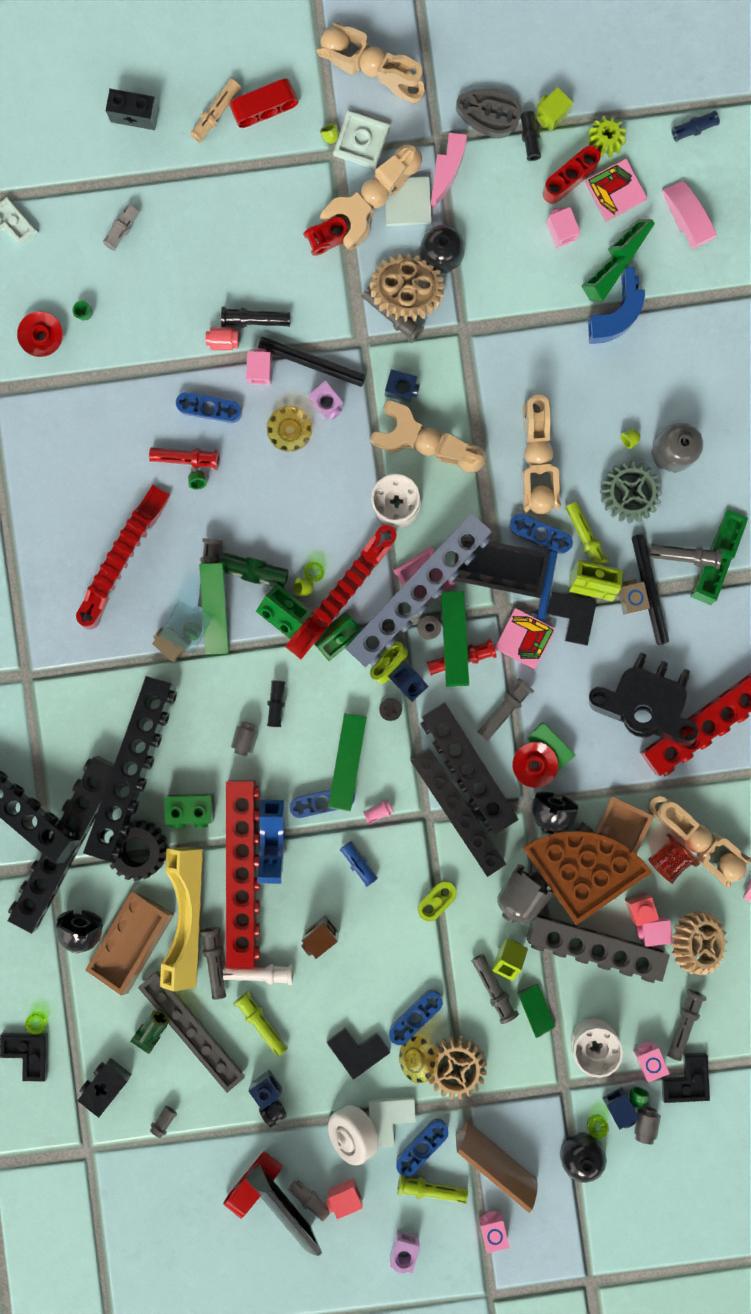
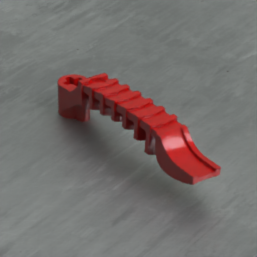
[76,484,170,629]
[285,525,397,660]

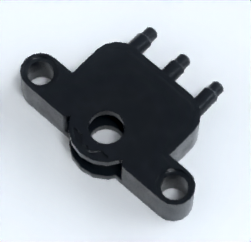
[589,653,699,746]

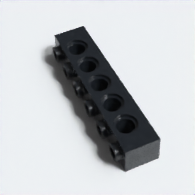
[420,702,519,834]
[410,747,507,877]
[0,770,80,864]

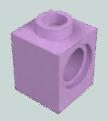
[308,381,343,421]
[390,1231,420,1273]

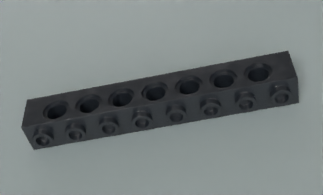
[83,676,177,863]
[7,756,114,934]

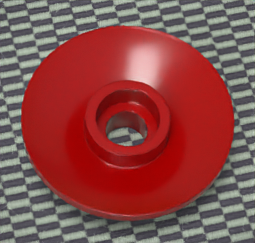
[17,311,63,357]
[512,742,558,788]

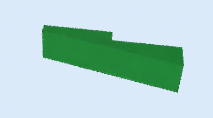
[581,219,655,302]
[690,509,748,605]
[199,563,229,654]
[441,591,469,687]
[328,713,367,812]

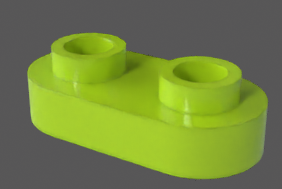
[370,642,408,684]
[418,880,457,921]

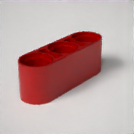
[229,78,299,128]
[543,146,601,204]
[223,1151,283,1219]

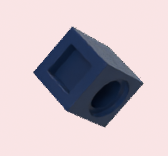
[385,369,420,403]
[388,661,429,702]
[248,1070,282,1110]
[602,1087,640,1130]

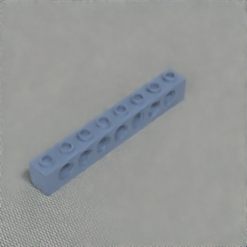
[345,512,492,667]

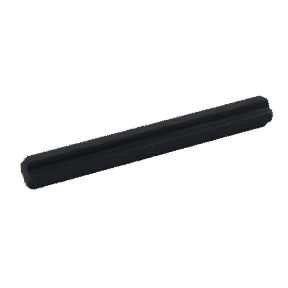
[258,337,366,387]
[631,534,669,645]

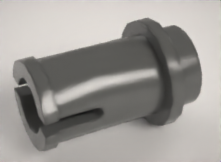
[150,1106,177,1138]

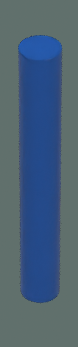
[537,551,558,620]

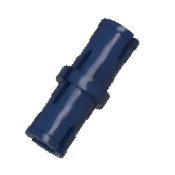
[671,110,720,142]

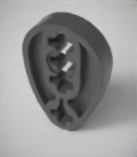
[456,89,521,138]

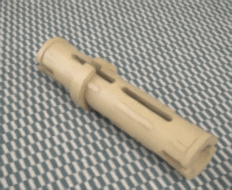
[190,78,241,143]

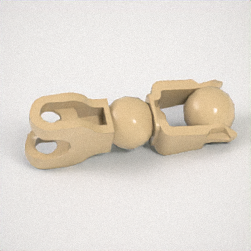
[316,22,425,103]
[320,145,422,250]
[521,394,561,514]
[369,400,486,473]
[648,795,751,888]

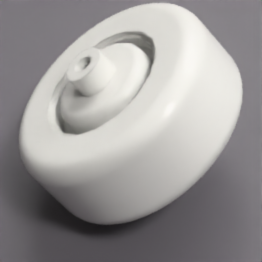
[328,1105,378,1166]

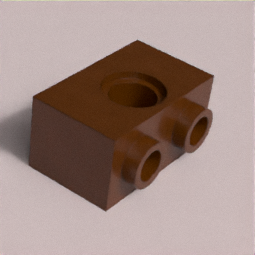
[301,915,339,959]

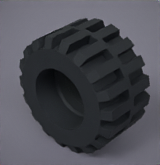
[109,820,169,881]

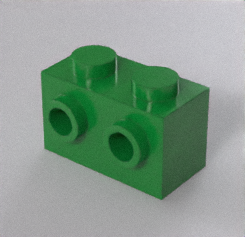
[255,584,313,639]
[164,794,214,829]

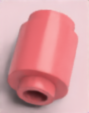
[206,327,239,350]

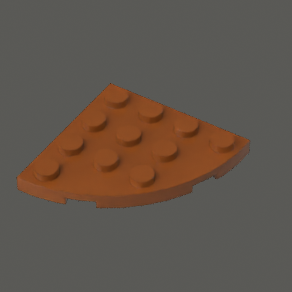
[522,831,652,925]

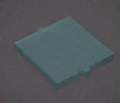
[159,600,212,654]

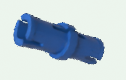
[340,841,378,887]

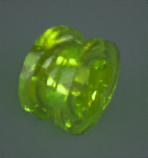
[304,562,325,583]
[25,1011,48,1034]
[587,1114,609,1139]

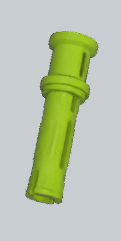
[565,501,610,565]
[233,991,288,1057]
[397,1175,468,1204]

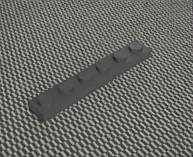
[138,971,245,1093]

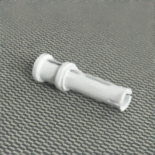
[223,964,294,985]

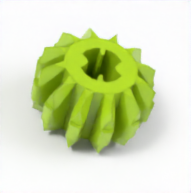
[587,116,626,158]

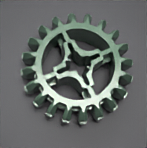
[600,461,663,523]

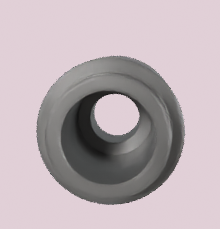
[417,616,441,640]
[231,721,259,756]
[634,1106,661,1145]

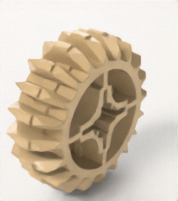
[670,911,728,975]
[425,1036,487,1100]

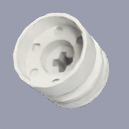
[371,474,421,529]
[571,1018,623,1078]

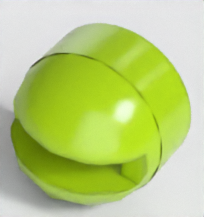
[320,123,339,144]
[620,429,641,449]
[294,578,313,597]

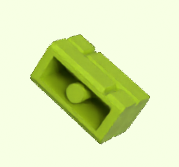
[569,560,623,602]

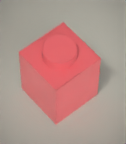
[625,893,659,927]
[326,1178,363,1219]

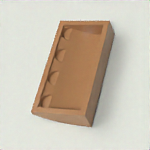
[595,796,654,900]
[85,891,174,995]
[455,1121,538,1213]

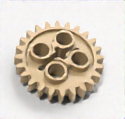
[370,253,445,322]

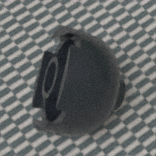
[420,225,465,274]
[531,792,578,834]
[56,910,103,954]
[560,1132,607,1183]

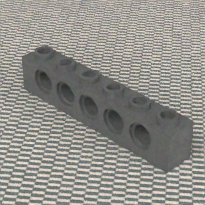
[526,914,670,983]

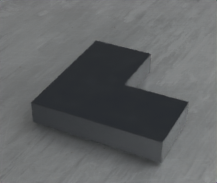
[547,592,597,646]
[326,1028,390,1080]
[0,1033,48,1082]
[661,1053,710,1103]

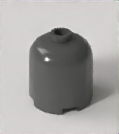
[651,423,703,473]
[497,864,554,924]

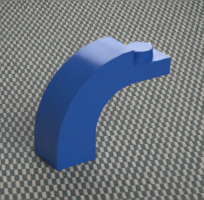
[588,267,645,344]
[257,800,285,884]

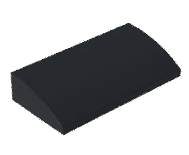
[453,536,550,598]
[245,1165,322,1256]

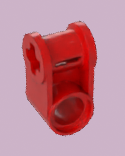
[303,217,348,256]

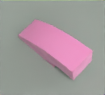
[431,133,467,208]
[662,181,717,250]

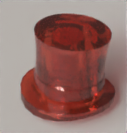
[648,833,700,884]

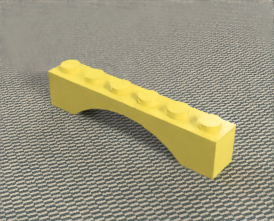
[160,847,203,991]

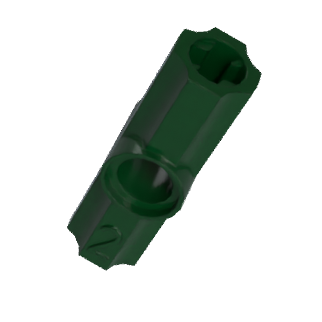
[219,552,289,588]

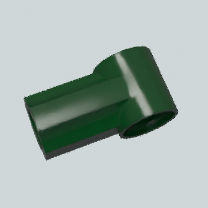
[130,1010,170,1054]

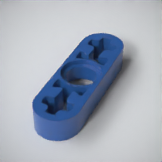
[176,392,242,423]
[509,514,573,554]
[290,789,355,818]
[389,990,443,1045]
[396,1119,448,1177]

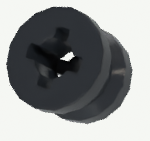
[379,698,402,721]
[259,1099,287,1128]

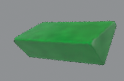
[314,612,362,661]
[526,722,576,770]
[517,984,556,1038]

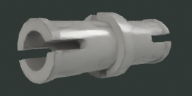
[102,204,139,251]
[287,1179,330,1222]

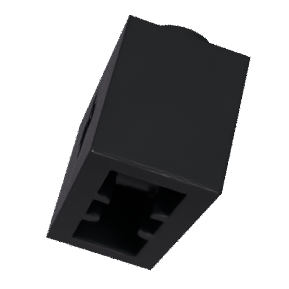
[105,88,159,130]
[77,1058,132,1118]

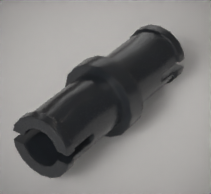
[520,111,541,161]
[267,680,286,727]

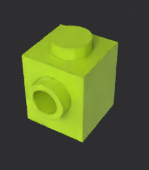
[536,87,574,132]
[492,938,528,981]

